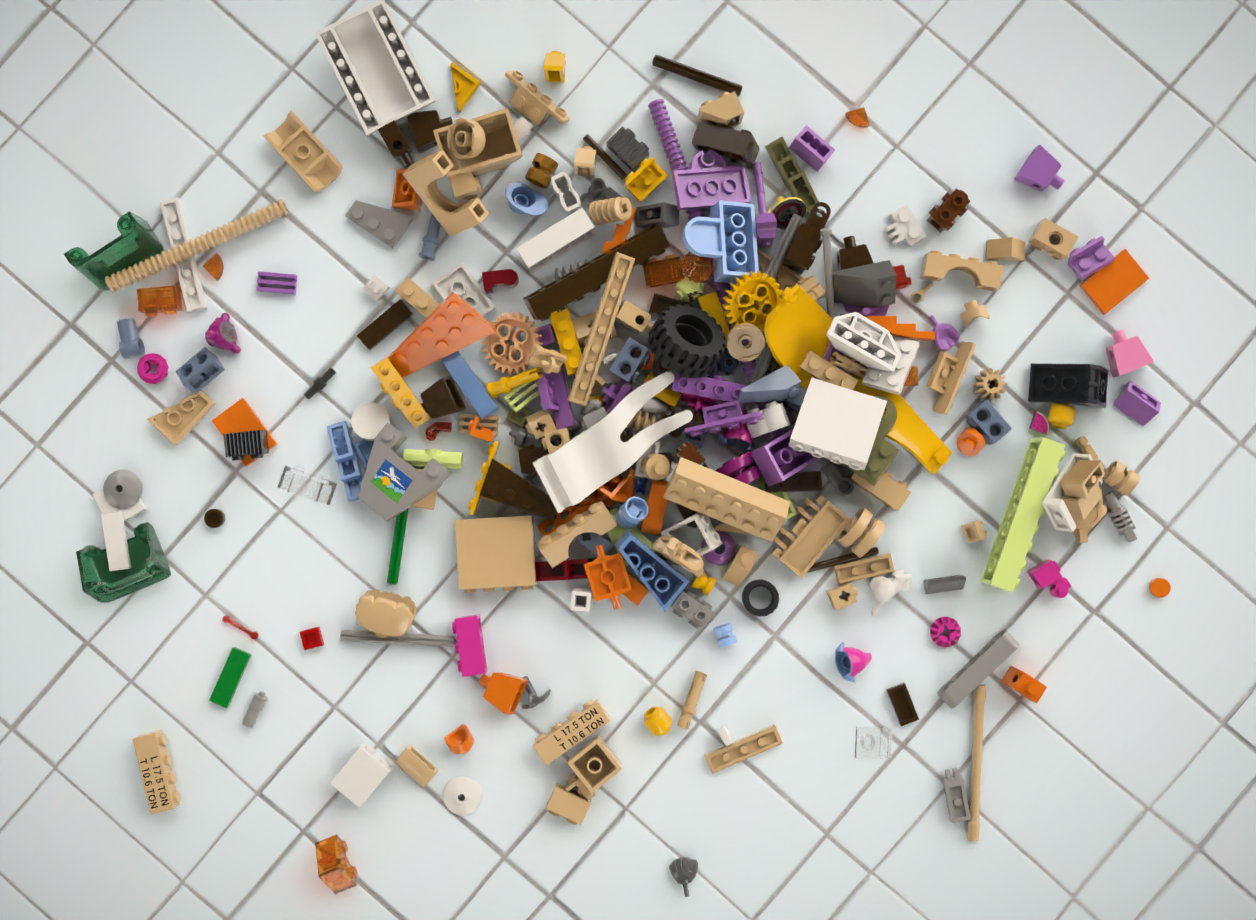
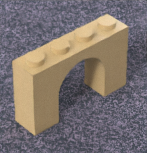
[403,149,489,236]

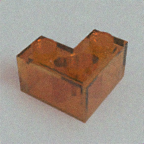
[315,834,358,894]

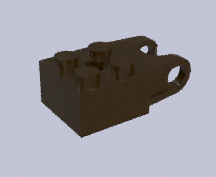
[782,202,831,274]

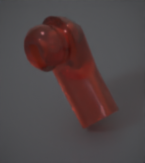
[425,422,452,441]

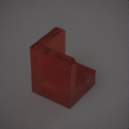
[893,265,912,290]

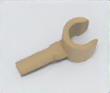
[911,282,934,303]

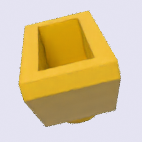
[543,51,566,83]

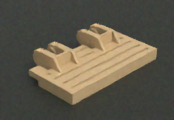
[771,495,851,579]

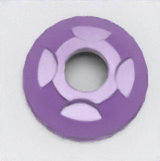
[701,530,736,565]

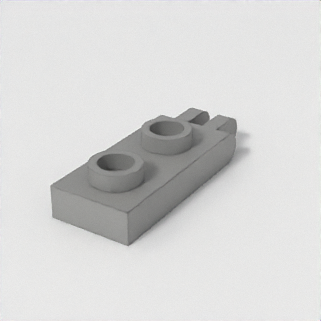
[942,768,971,823]

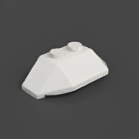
[826,312,901,372]

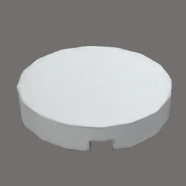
[351,403,390,441]

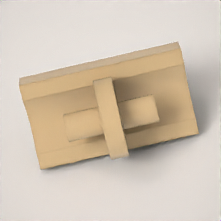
[527,344,567,374]

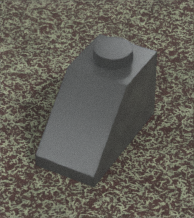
[636,202,680,228]

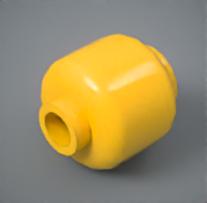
[1048,403,1076,429]
[643,707,672,736]

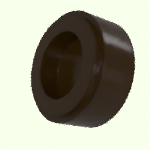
[204,509,225,528]

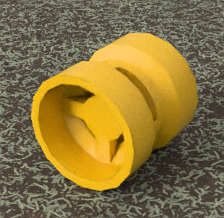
[691,572,717,596]

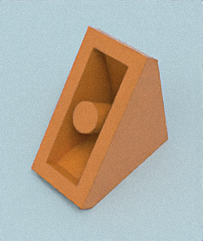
[597,469,635,502]

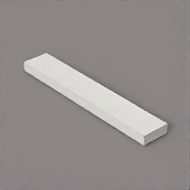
[159,198,207,313]

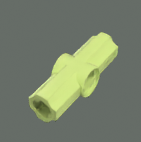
[403,449,463,469]

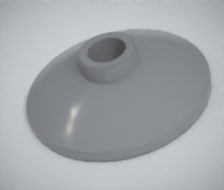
[103,470,143,508]

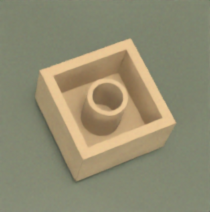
[567,735,622,793]

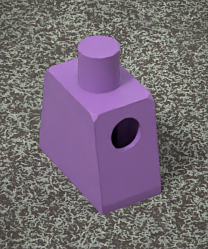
[1014,144,1065,191]

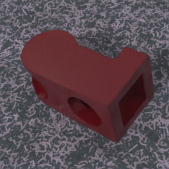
[482,269,519,294]

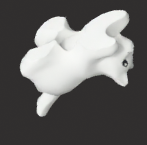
[870,569,912,616]

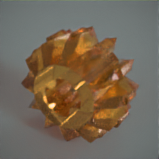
[679,251,713,283]

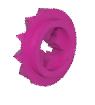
[137,353,169,384]
[930,617,961,647]

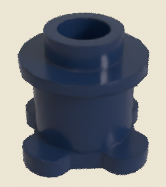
[717,353,739,376]

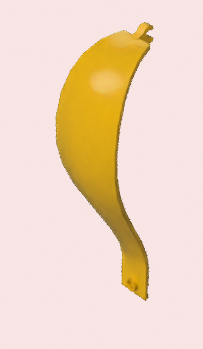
[764,283,952,475]

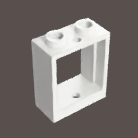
[660,512,722,566]

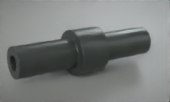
[304,367,336,400]

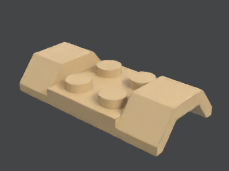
[263,111,343,193]

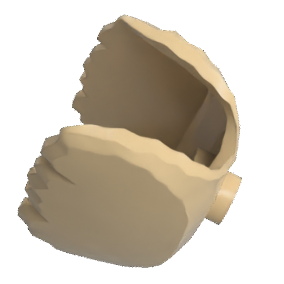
[355,589,417,638]

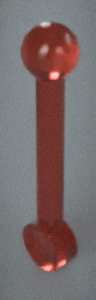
[222,615,259,639]

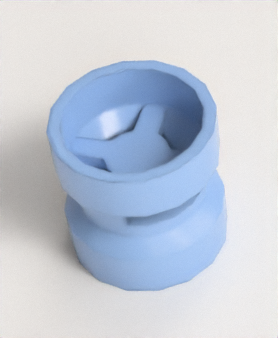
[713,623,737,647]

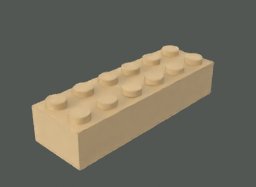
[663,457,790,542]

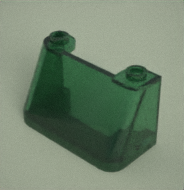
[64,211,164,290]
[76,522,171,603]

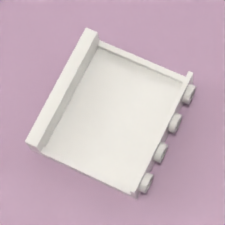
[789,378,887,470]

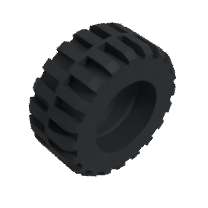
[648,304,726,378]

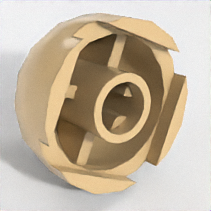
[447,118,486,159]

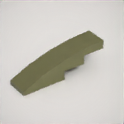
[764,137,819,213]

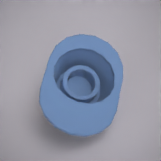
[505,182,548,216]

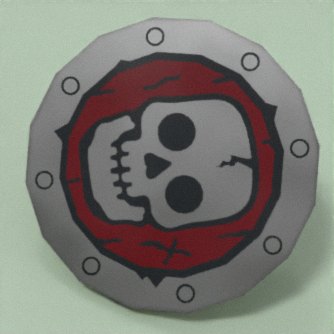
[768,196,806,229]

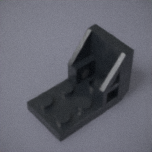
[1028,363,1109,408]

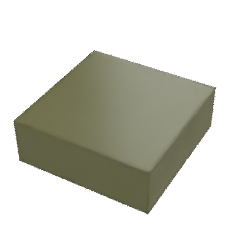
[505,403,531,428]

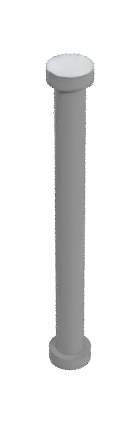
[820,228,837,319]

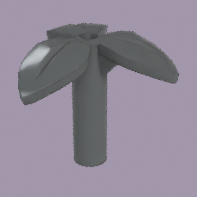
[521,676,551,709]

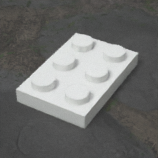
[862,335,920,395]

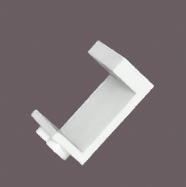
[330,744,393,808]

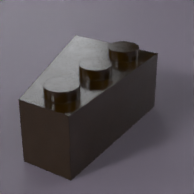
[691,121,760,169]

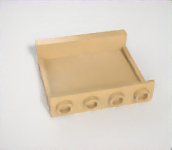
[455,515,538,593]

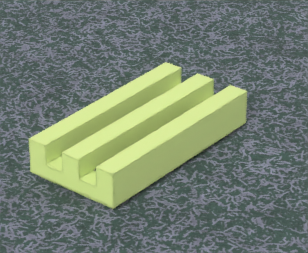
[504,379,540,413]

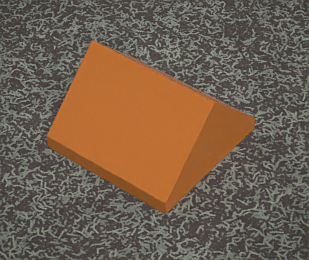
[391,168,422,212]

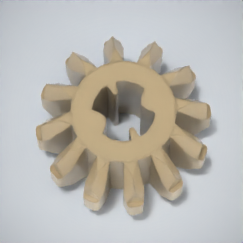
[973,368,1008,401]

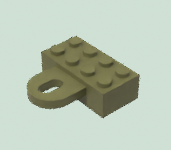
[841,396,899,486]

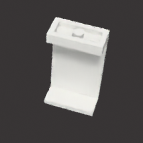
[1042,453,1103,532]

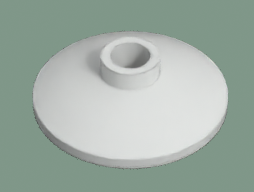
[443,776,482,815]

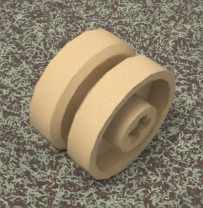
[838,508,886,558]

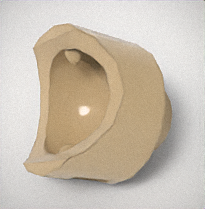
[960,300,990,328]
[641,453,670,480]

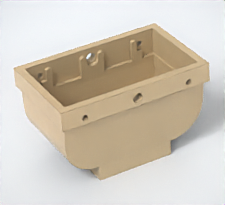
[433,108,523,179]

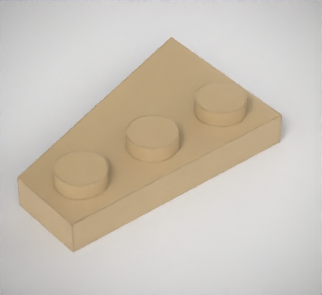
[147,390,216,445]

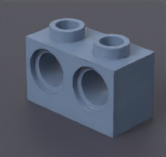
[609,337,651,384]
[176,347,225,394]
[965,400,1012,445]

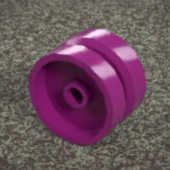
[715,451,762,484]

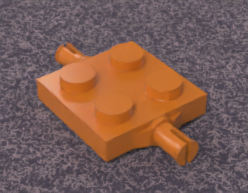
[584,544,632,610]

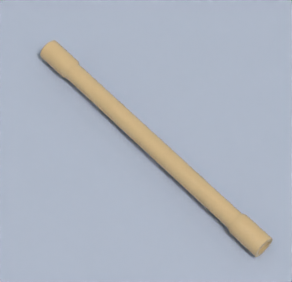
[967,684,986,841]

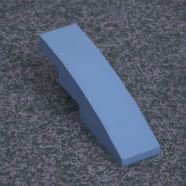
[441,351,499,419]
[327,421,363,502]

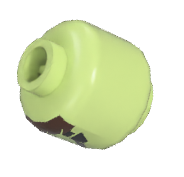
[675,274,704,303]

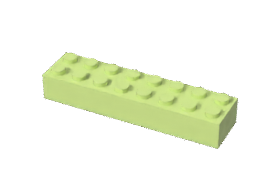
[980,437,1065,592]

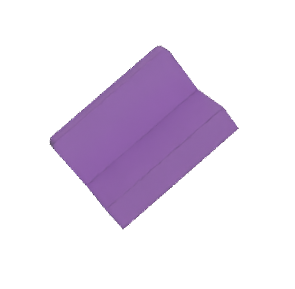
[1113,381,1161,426]

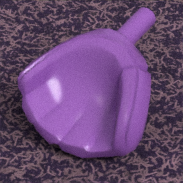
[929,315,960,351]

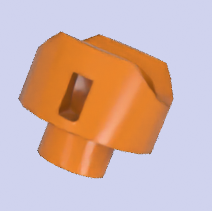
[956,427,986,456]
[444,724,474,754]

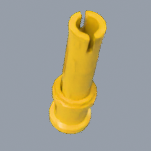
[486,367,542,399]

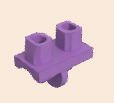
[602,379,633,413]

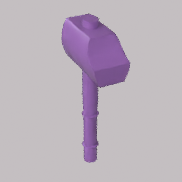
[754,162,777,248]

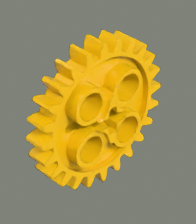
[722,271,783,332]

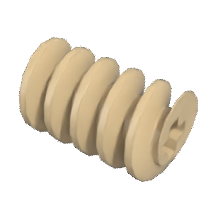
[589,197,632,225]
[627,410,662,434]

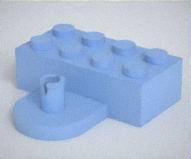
[682,200,759,284]

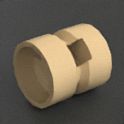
[1102,460,1141,496]

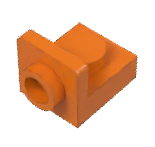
[468,417,495,443]

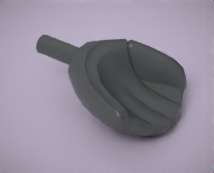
[669,857,698,897]

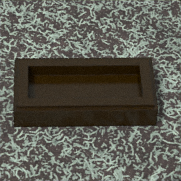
[886,682,919,726]

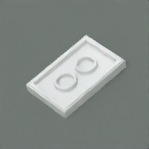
[432,262,496,318]

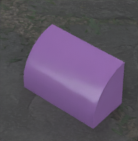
[789,125,835,172]

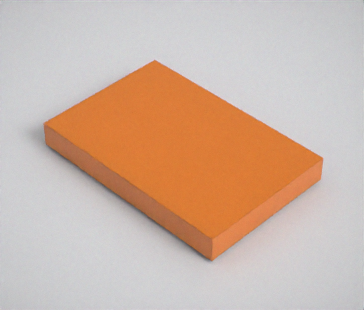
[1079,249,1149,315]
[212,398,278,467]

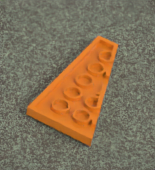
[387,292,496,378]

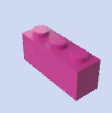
[452,614,488,677]

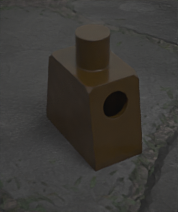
[407,110,453,154]
[377,120,414,168]
[837,236,874,271]
[420,376,466,419]

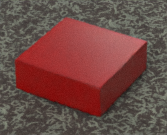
[300,626,324,650]

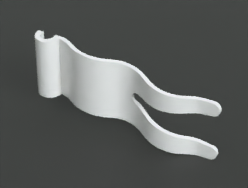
[533,371,693,513]

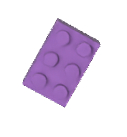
[750,428,819,487]

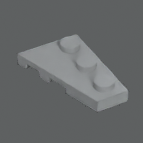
[345,200,415,249]

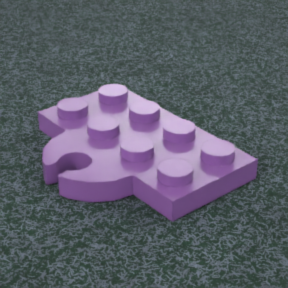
[671,150,751,210]

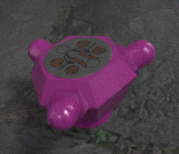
[205,313,241,354]

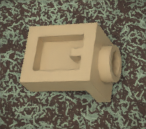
[565,774,595,800]

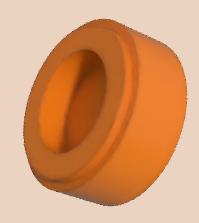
[1149,578,1171,597]

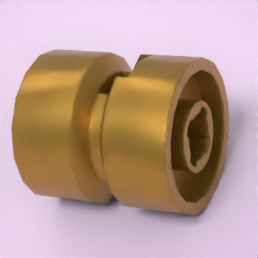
[525,153,559,189]

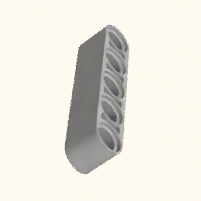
[937,630,1019,709]

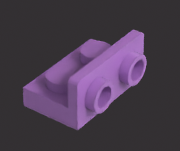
[1068,236,1115,280]

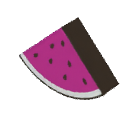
[1029,411,1050,435]

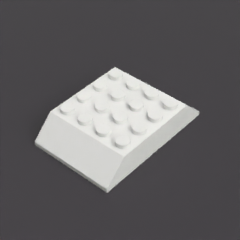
[315,0,436,136]

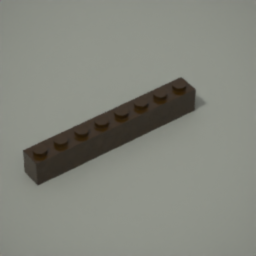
[523,224,670,321]

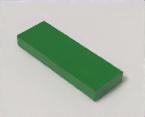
[209,647,252,708]

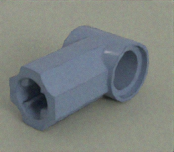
[117,318,145,359]

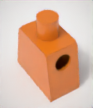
[1001,666,1047,703]
[479,672,528,715]

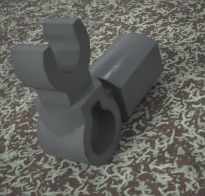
[580,178,623,208]

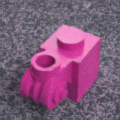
[1027,559,1071,598]

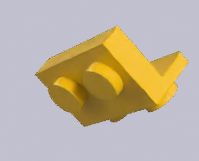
[625,157,668,203]

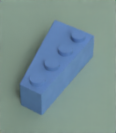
[615,530,689,611]

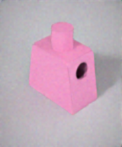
[1106,329,1154,377]

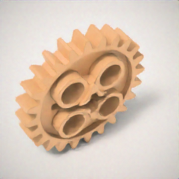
[481,312,543,374]

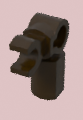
[660,406,705,438]

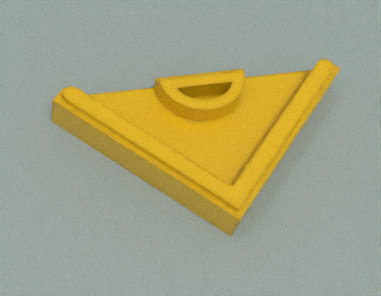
[450,62,481,112]

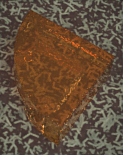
[845,107,870,128]
[203,253,224,281]

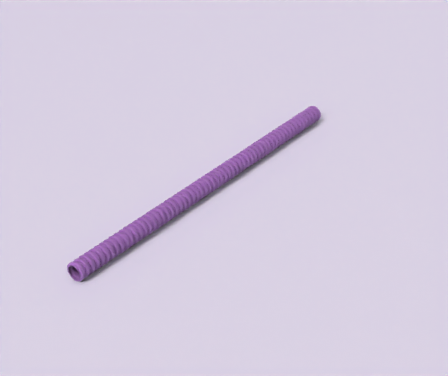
[648,99,784,438]

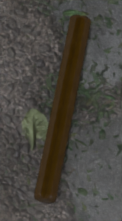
[652,55,743,96]

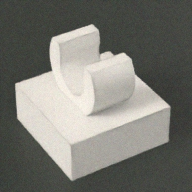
[362,274,390,302]

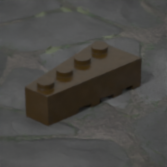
[479,458,557,521]

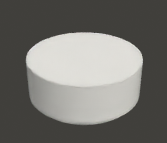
[718,725,734,746]

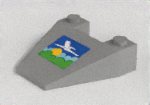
[358,422,452,521]

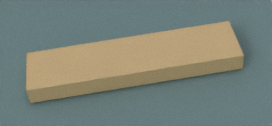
[704,724,783,774]

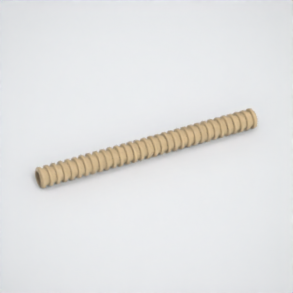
[105,199,288,292]

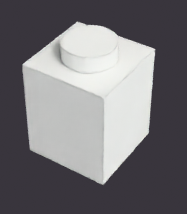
[570,587,594,612]

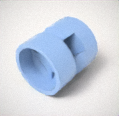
[615,496,649,529]

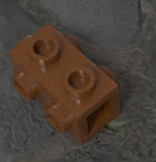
[927,188,970,233]

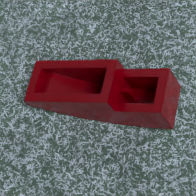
[535,558,593,581]

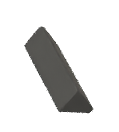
[923,575,966,594]

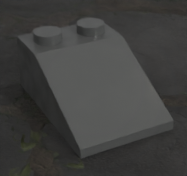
[833,260,896,308]

